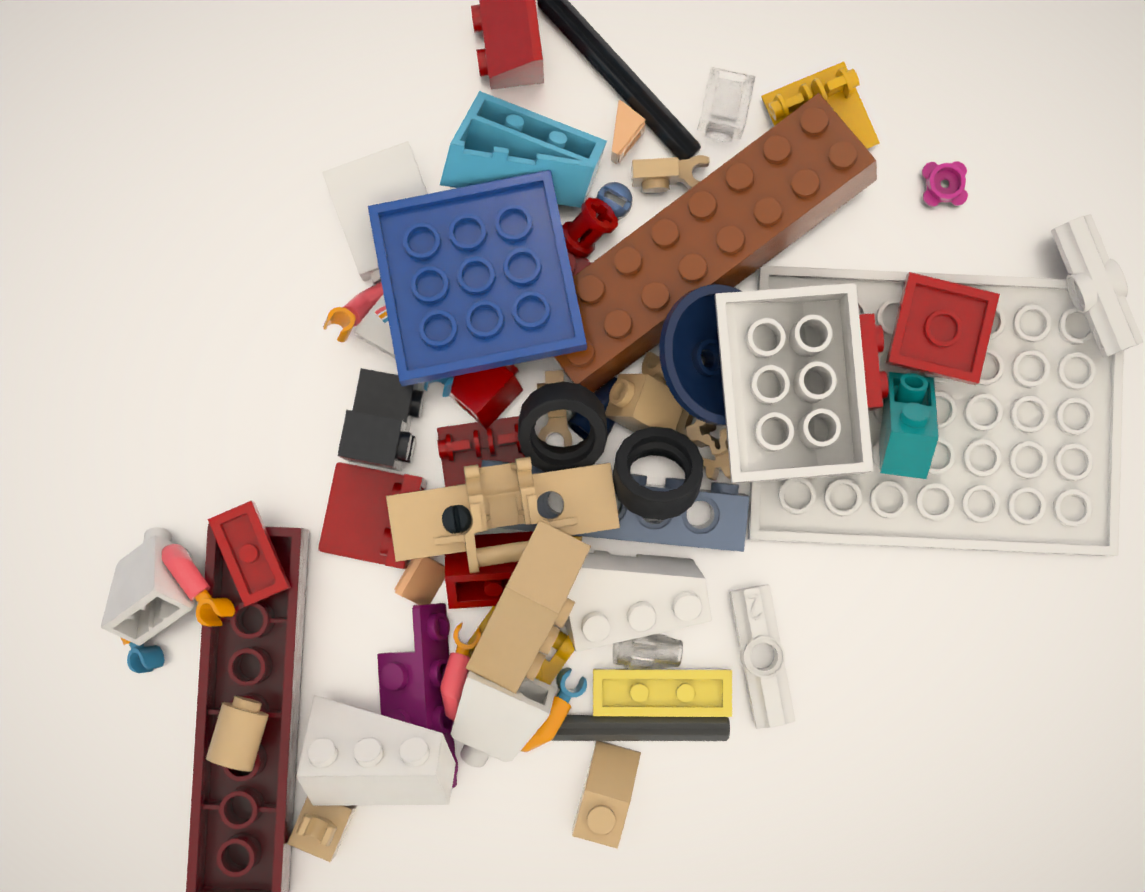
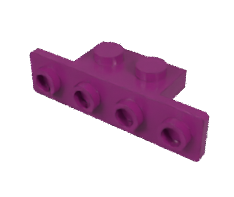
[377,603,458,788]

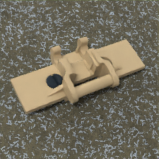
[386,457,620,573]

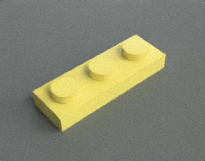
[593,669,732,717]

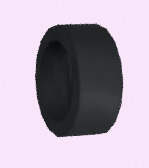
[518,381,608,472]
[613,427,703,520]

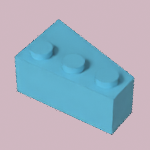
[440,91,607,208]

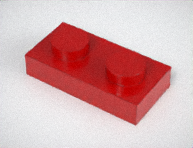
[859,313,889,411]
[207,500,291,607]

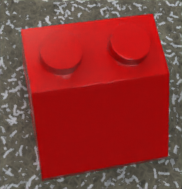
[471,0,544,90]

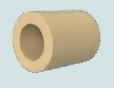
[206,696,269,772]

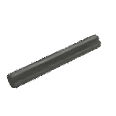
[551,715,730,741]

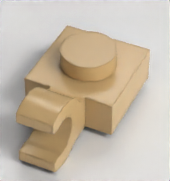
[631,155,710,193]
[537,370,572,447]

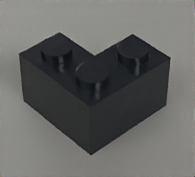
[337,368,424,471]

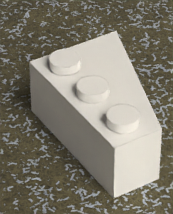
[565,550,712,652]
[296,695,456,806]

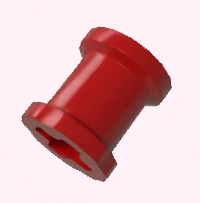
[562,198,618,258]

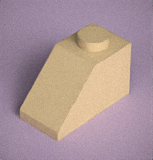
[572,741,641,849]

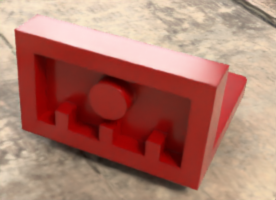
[318,462,427,569]

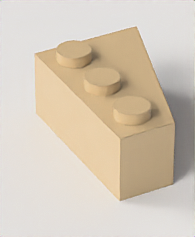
[466,520,591,694]

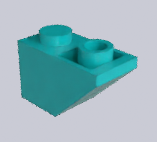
[879,372,939,479]

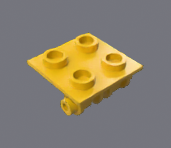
[761,61,880,149]

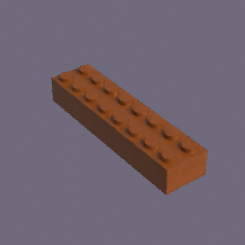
[553,93,877,392]

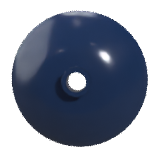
[659,284,742,426]

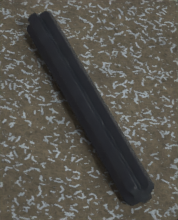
[537,0,701,160]

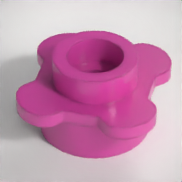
[922,161,968,207]

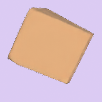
[611,100,646,164]
[394,557,445,605]

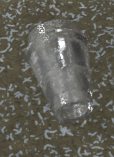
[613,633,683,670]

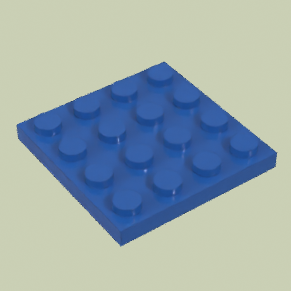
[368,170,587,387]

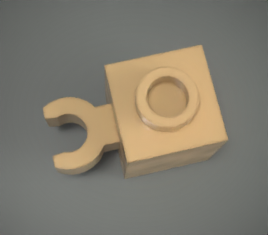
[605,352,683,432]
[287,796,357,862]

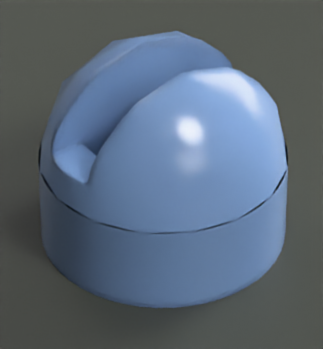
[596,182,632,220]

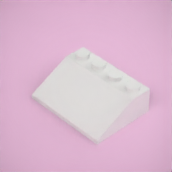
[714,283,874,483]

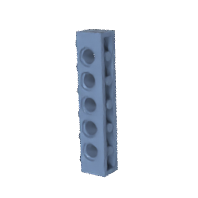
[481,460,750,552]

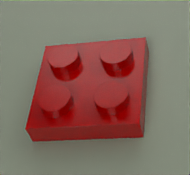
[885,272,1000,385]

